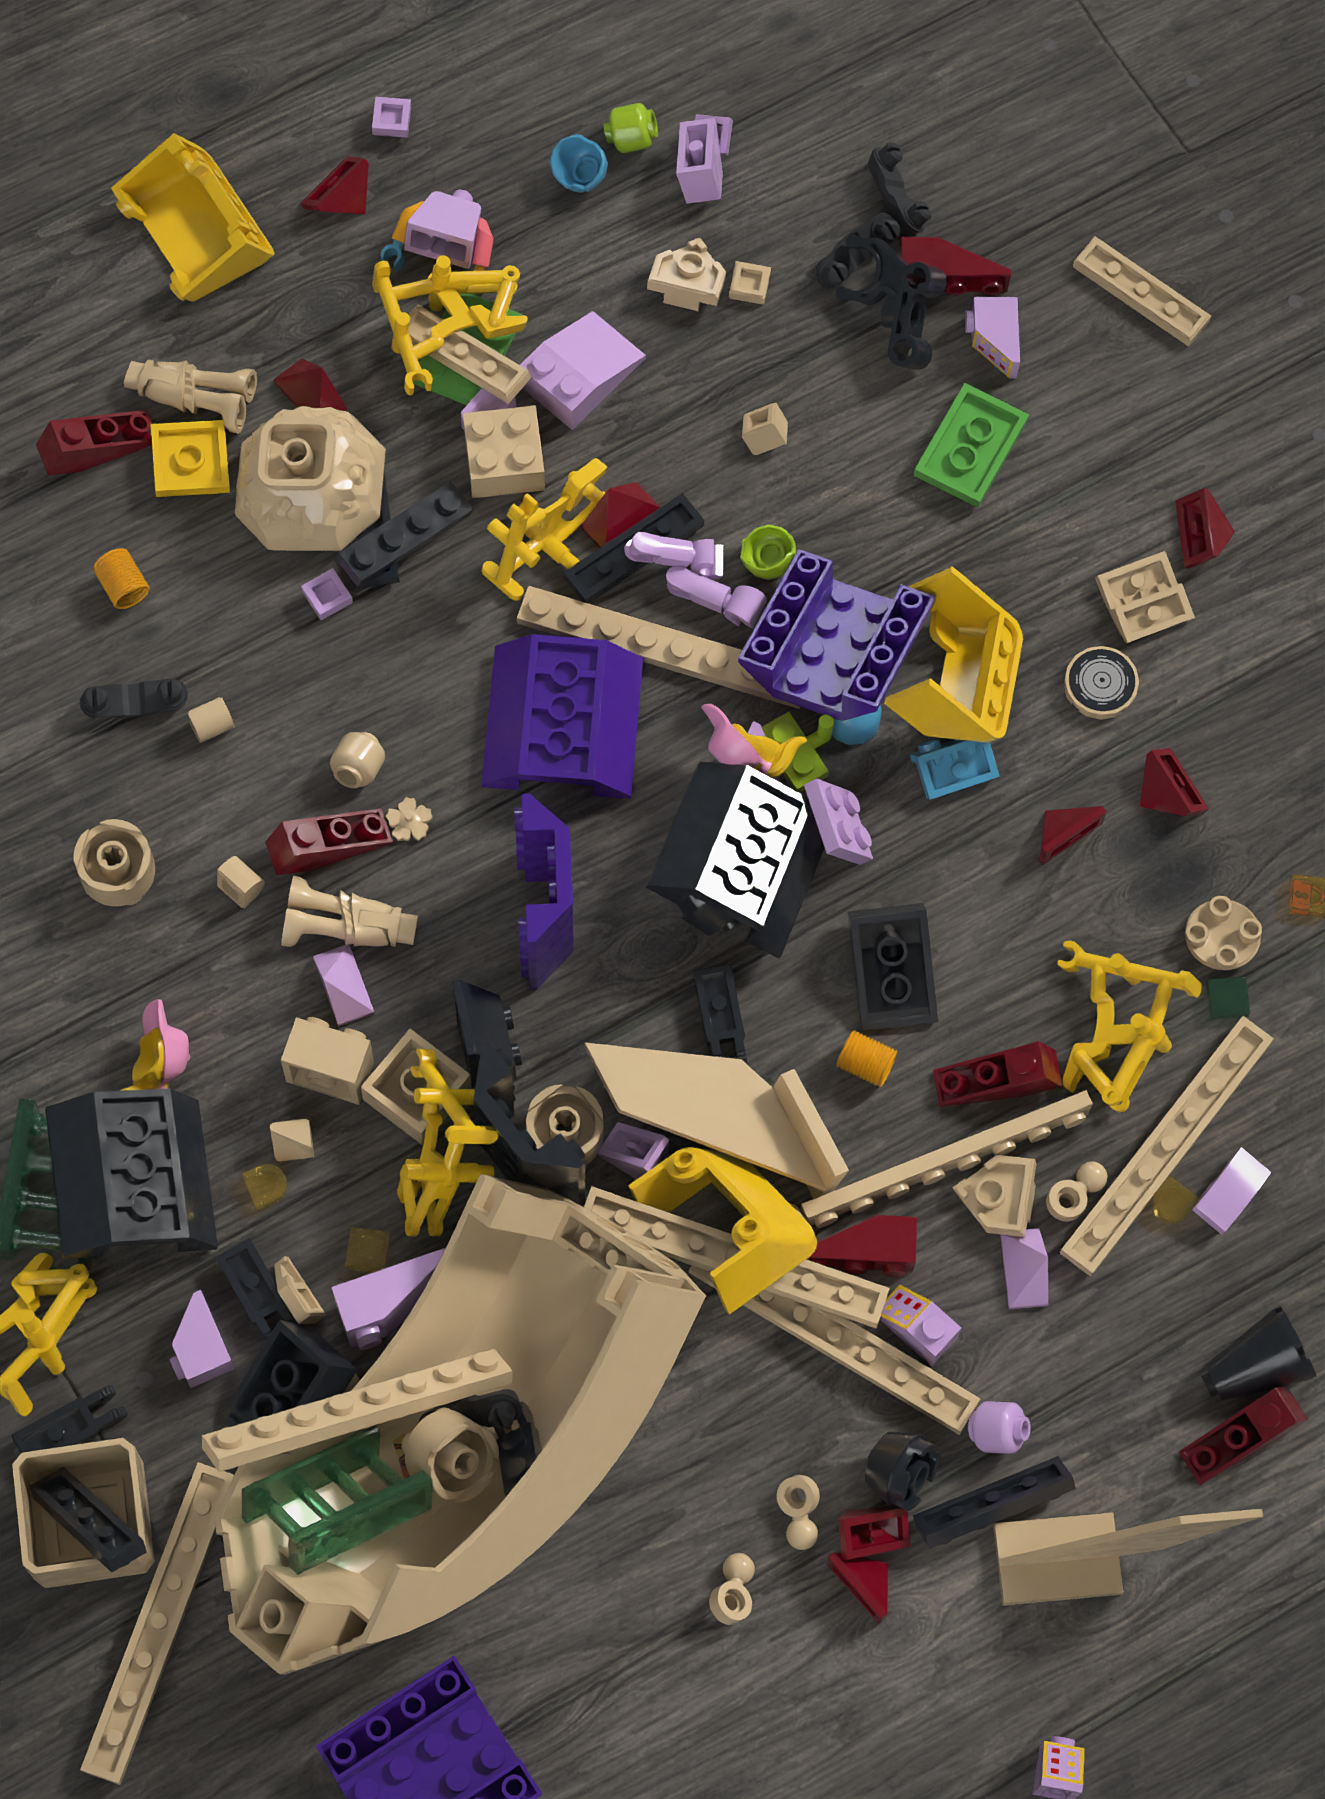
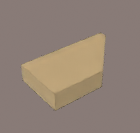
[274,1256,325,1324]

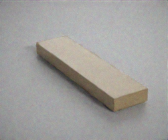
[1073,236,1211,347]
[408,304,531,404]

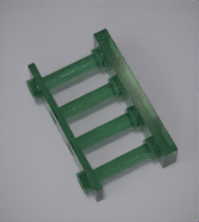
[0,1098,99,1270]
[242,1425,433,1575]

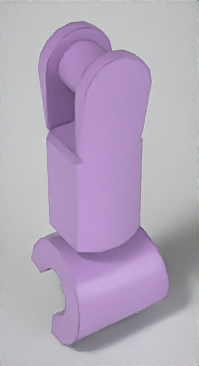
[624,532,723,581]
[666,566,767,629]

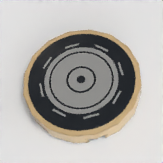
[1064,646,1139,720]

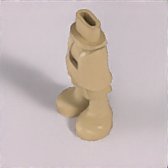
[124,359,257,434]
[281,876,418,947]

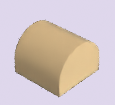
[188,697,235,743]
[217,856,265,909]

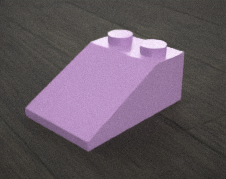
[520,311,646,430]
[331,1248,445,1350]

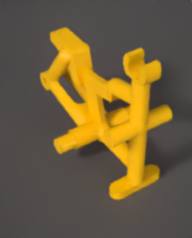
[372,255,527,395]
[482,458,607,601]
[1057,941,1202,1112]
[397,1048,499,1236]
[0,1253,97,1416]

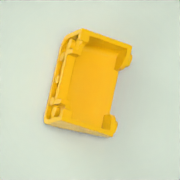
[111,133,275,302]

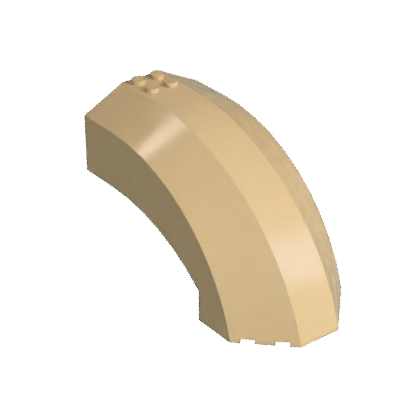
[215,1174,706,1675]

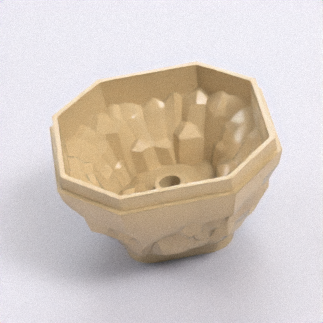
[235,406,386,551]

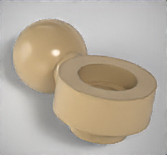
[1046,1161,1107,1222]
[777,1475,820,1550]
[709,1553,755,1625]

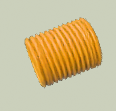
[93,548,150,609]
[836,1030,898,1087]

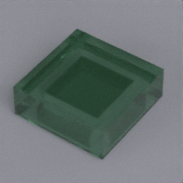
[1206,977,1251,1020]

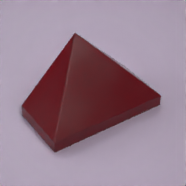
[300,156,369,214]
[273,358,348,412]
[581,482,660,548]
[1175,488,1235,569]
[1140,748,1209,816]
[1038,806,1107,865]
[838,1507,911,1560]
[826,1552,888,1624]

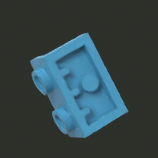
[909,739,1000,800]

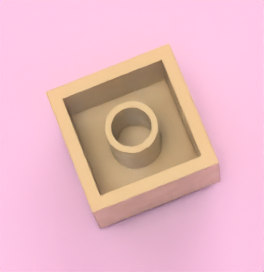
[463,405,545,498]
[281,1017,374,1105]
[361,1029,472,1146]

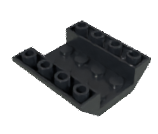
[646,761,825,959]
[474,1041,586,1206]
[45,1088,218,1259]

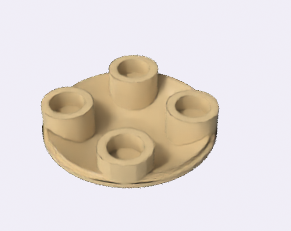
[1185,896,1262,970]

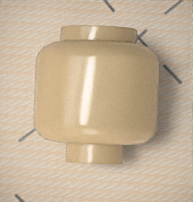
[330,732,385,788]

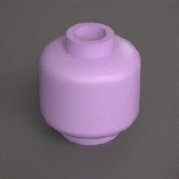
[968,1401,1030,1454]

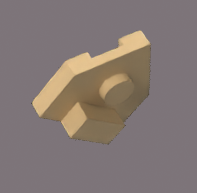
[647,238,726,311]
[953,1155,1036,1237]

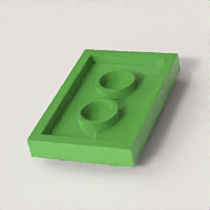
[413,294,522,405]
[914,383,1029,508]

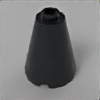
[1201,1306,1317,1401]

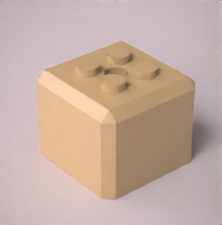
[12,1438,155,1588]

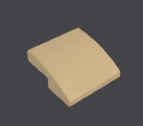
[1095,551,1195,643]

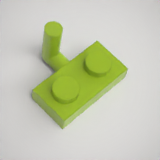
[761,712,834,793]

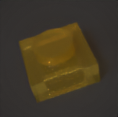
[345,1227,391,1272]

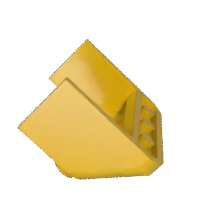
[884,566,1023,743]
[628,1147,817,1315]

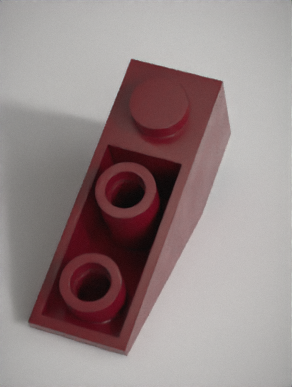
[899,237,1011,295]
[36,410,153,476]
[265,808,393,875]
[933,1041,1062,1107]
[806,1215,917,1277]
[1179,1386,1309,1485]

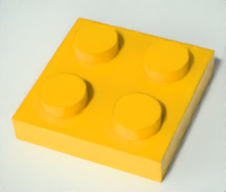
[151,420,230,497]

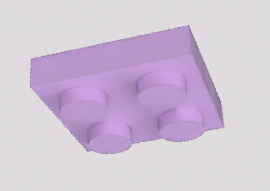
[804,779,873,865]

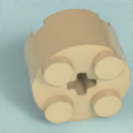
[74,819,155,906]
[526,1085,604,1166]
[402,1407,499,1501]

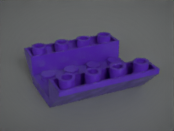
[738,549,936,721]
[481,634,643,799]
[514,794,574,990]
[315,1656,543,1799]

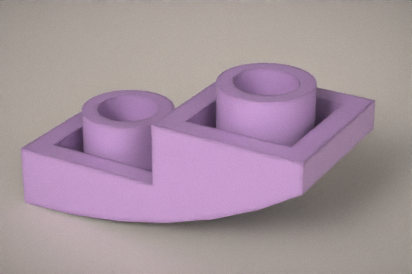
[1192,1147,1271,1235]

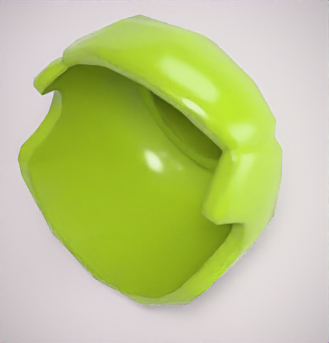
[740,524,796,580]

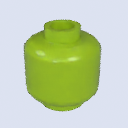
[604,103,658,153]

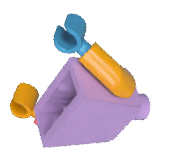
[381,190,493,295]

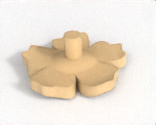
[386,797,433,841]

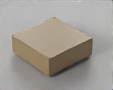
[729,261,771,305]

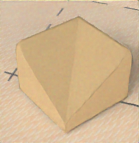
[742,403,788,455]
[270,1119,314,1162]

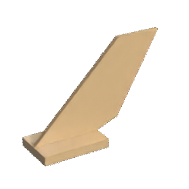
[583,1043,849,1199]
[993,1509,1263,1605]

